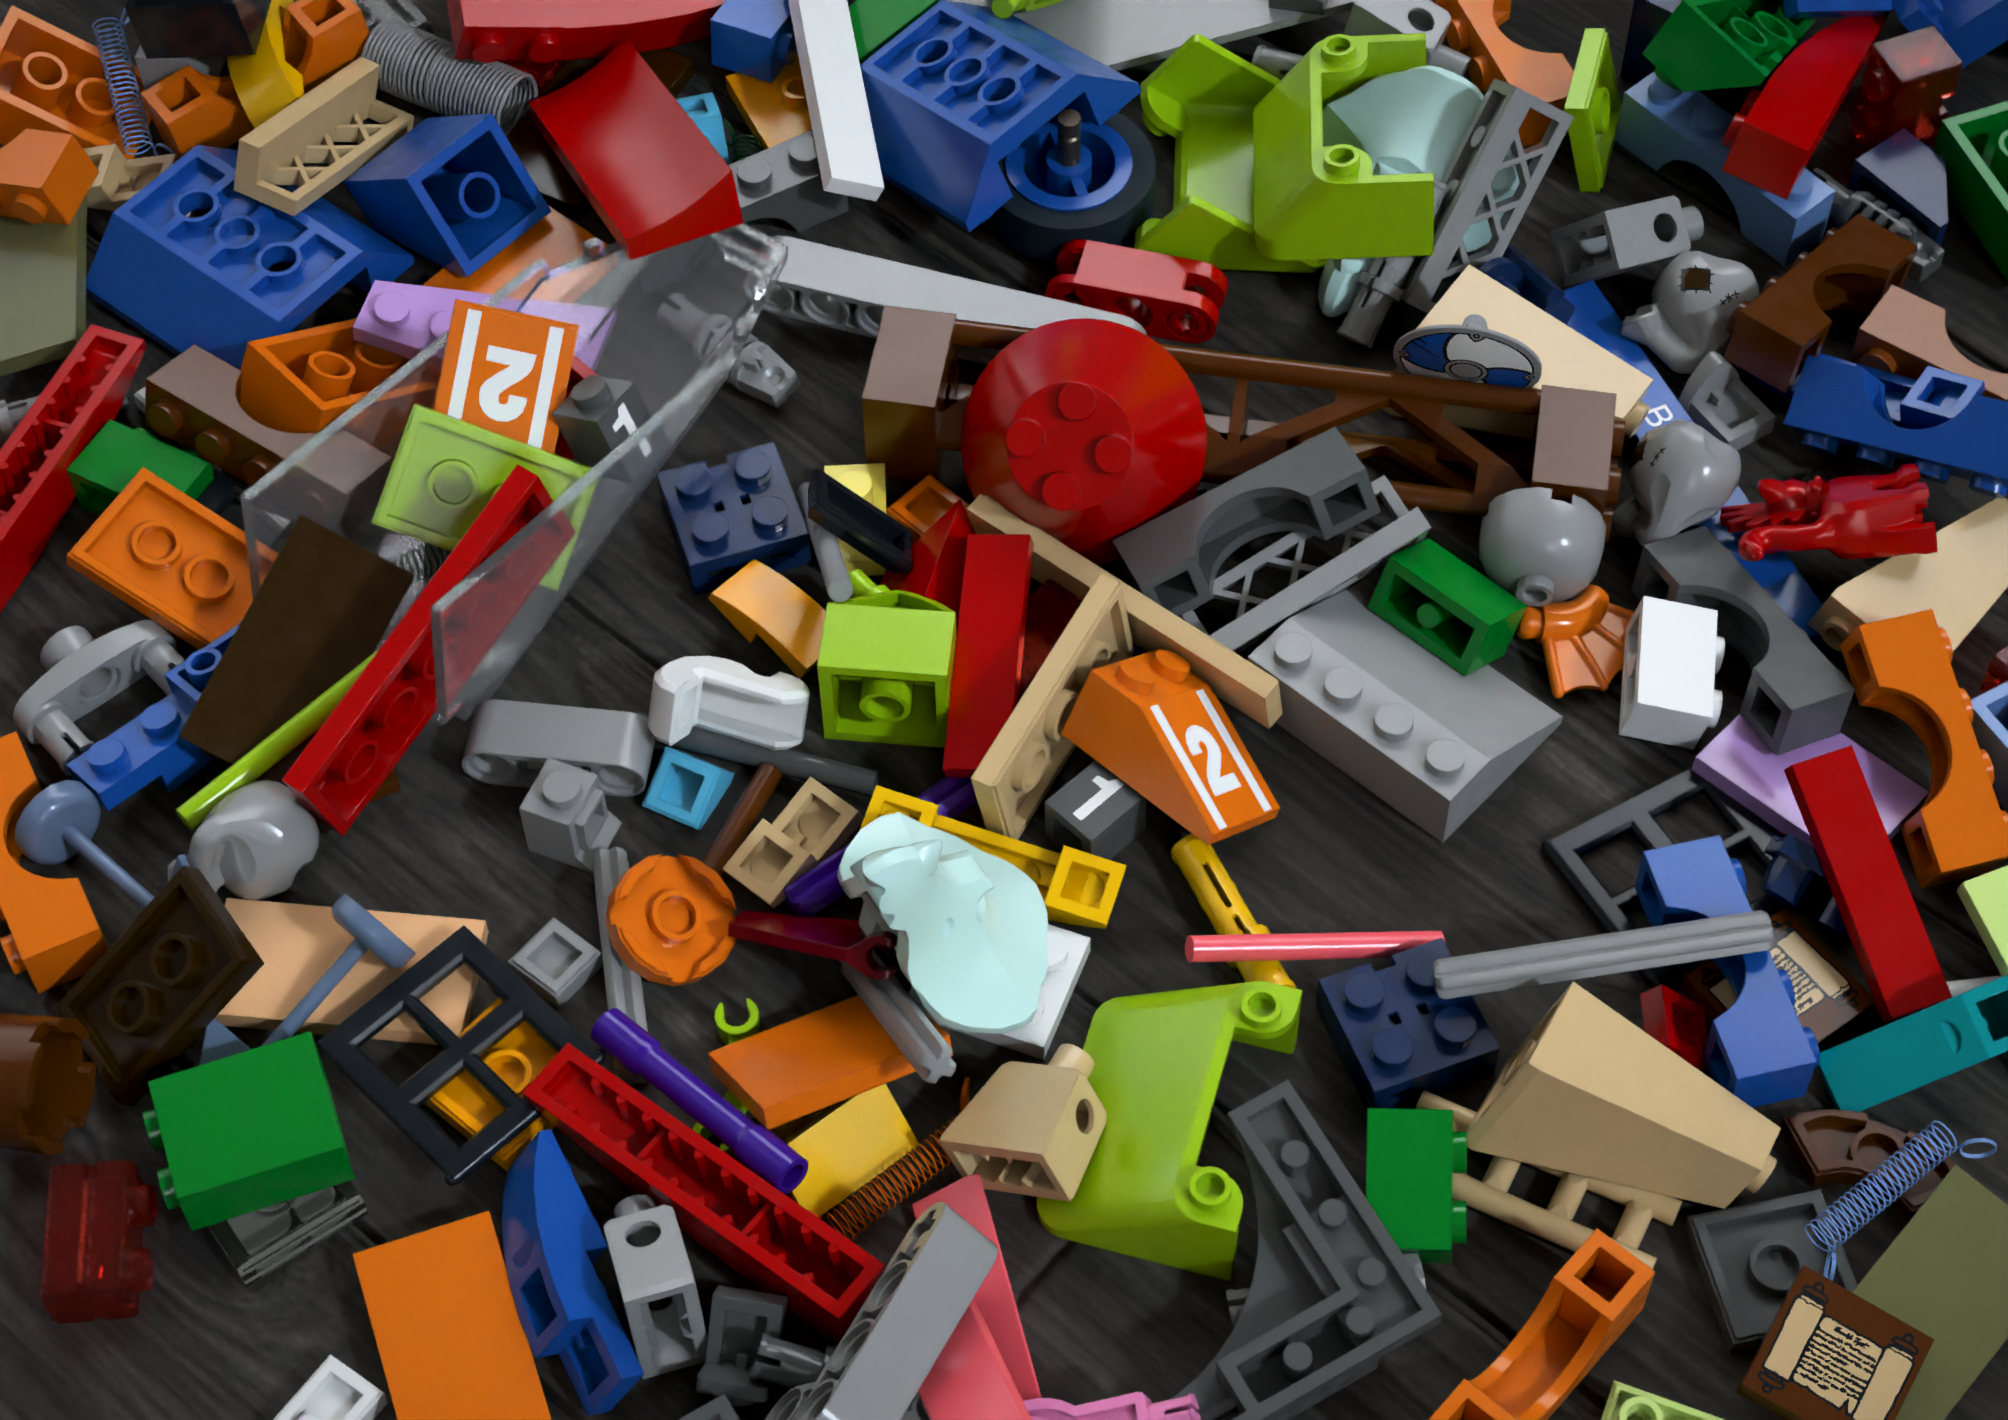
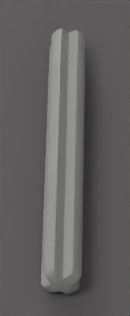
[1432,910,1774,999]

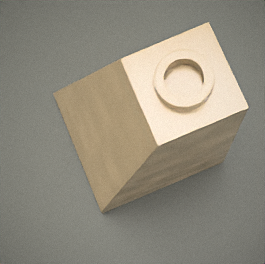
[1382,264,1653,439]
[1467,981,1781,1209]

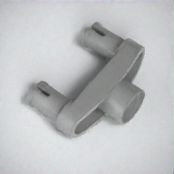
[13,620,185,776]

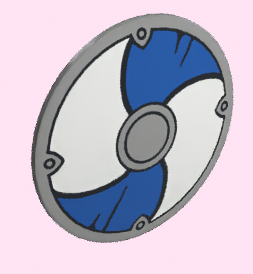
[1393,314,1542,388]

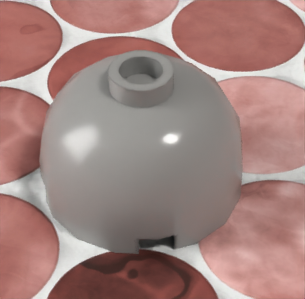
[1479,487,1606,607]

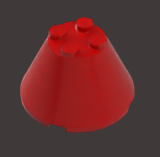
[961,318,1207,565]

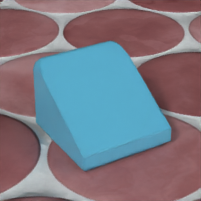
[641,746,735,830]

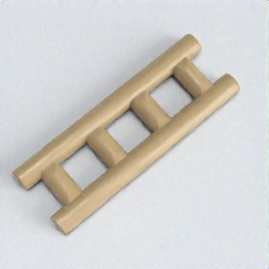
[1415,1090,1683,1269]

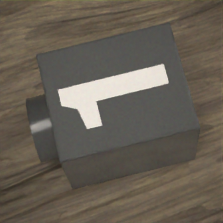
[552,375,663,479]
[1045,760,1147,860]

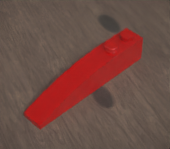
[447,0,726,63]
[1721,12,1890,200]
[0,324,146,613]
[522,1043,886,1344]

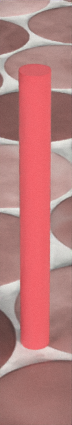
[1185,930,1445,963]

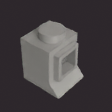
[519,757,622,873]

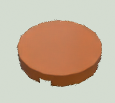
[605,854,736,987]

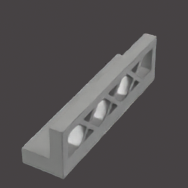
[1400,78,1574,313]
[1179,474,1431,655]

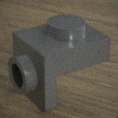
[696,1285,788,1406]

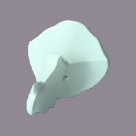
[1318,65,1520,317]
[837,812,1048,1034]

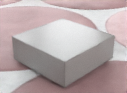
[508,917,603,1009]

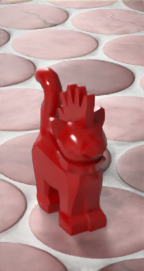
[1720,463,1938,562]

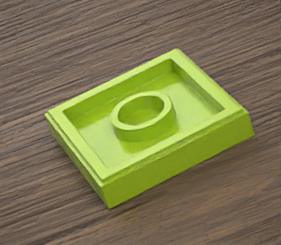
[1564,28,1621,192]

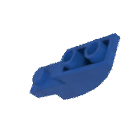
[66,622,241,811]
[502,1129,644,1416]

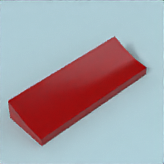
[528,38,744,260]
[282,464,570,836]

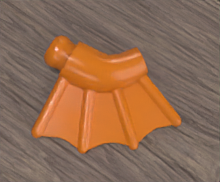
[1515,584,1635,699]

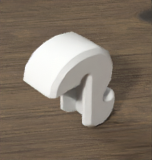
[647,656,810,750]

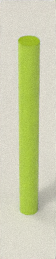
[175,649,379,830]

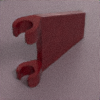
[728,910,898,980]

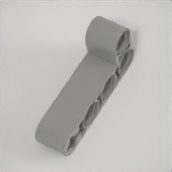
[765,1201,998,1420]

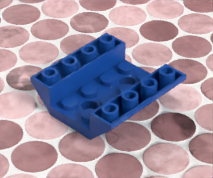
[860,0,1142,232]
[86,145,414,370]

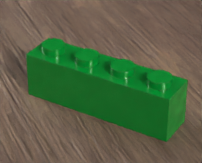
[1642,0,1819,92]

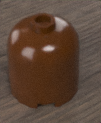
[0,1012,96,1155]

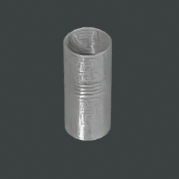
[361,18,538,136]

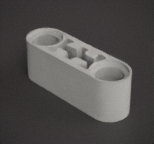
[462,699,656,797]

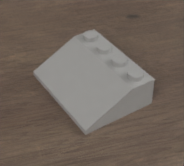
[1247,580,1563,843]

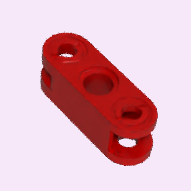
[1044,239,1229,344]

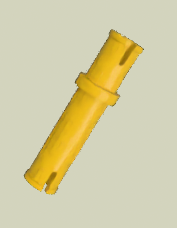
[1171,834,1297,988]

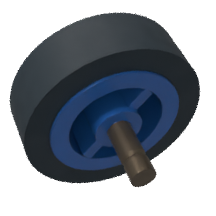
[987,108,1156,264]

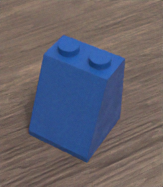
[343,113,551,277]

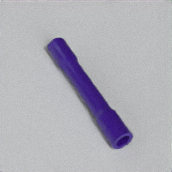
[591,1008,808,1194]

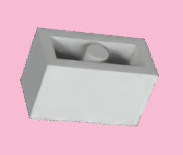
[1619,596,1725,749]

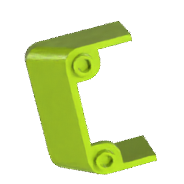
[1253,33,1434,261]

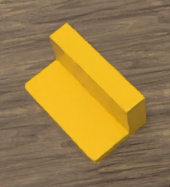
[770,1084,918,1216]

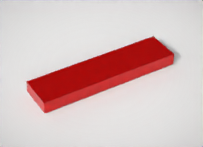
[943,534,1034,778]
[1784,745,1952,1022]

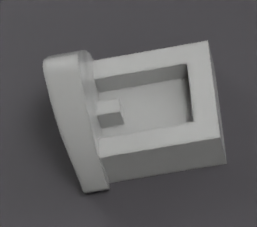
[1678,351,1776,451]

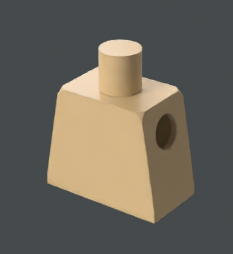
[939,1044,1107,1202]

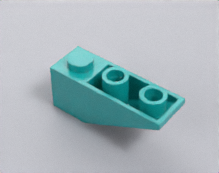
[1817,975,2008,1112]

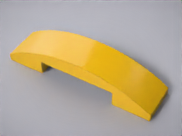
[227,0,304,129]
[859,785,1127,929]

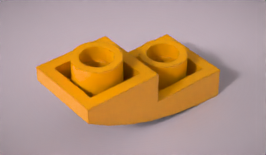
[708,559,826,679]

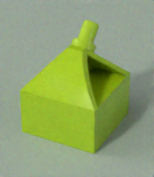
[817,569,957,748]

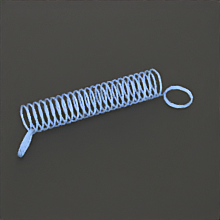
[92,7,175,156]
[1805,1120,1997,1281]

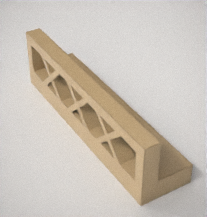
[233,57,414,216]

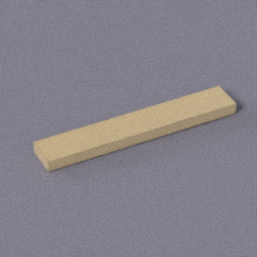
[967,494,1283,729]

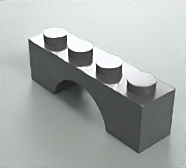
[616,130,849,298]
[1112,426,1381,616]
[1631,525,1855,756]

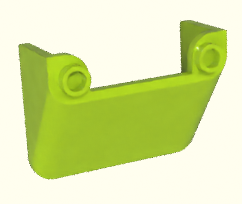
[1134,34,1328,273]
[1037,981,1303,1281]

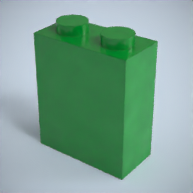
[143,1031,355,1231]

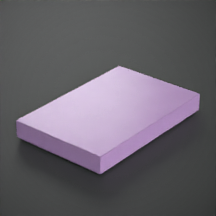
[1691,714,1928,849]

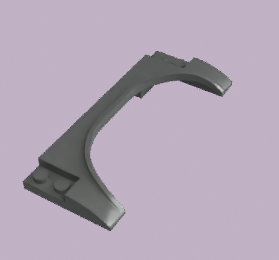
[678,1079,1442,1420]

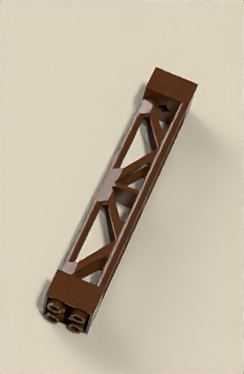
[862,306,1626,543]

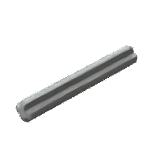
[592,846,648,1085]
[839,948,957,1084]

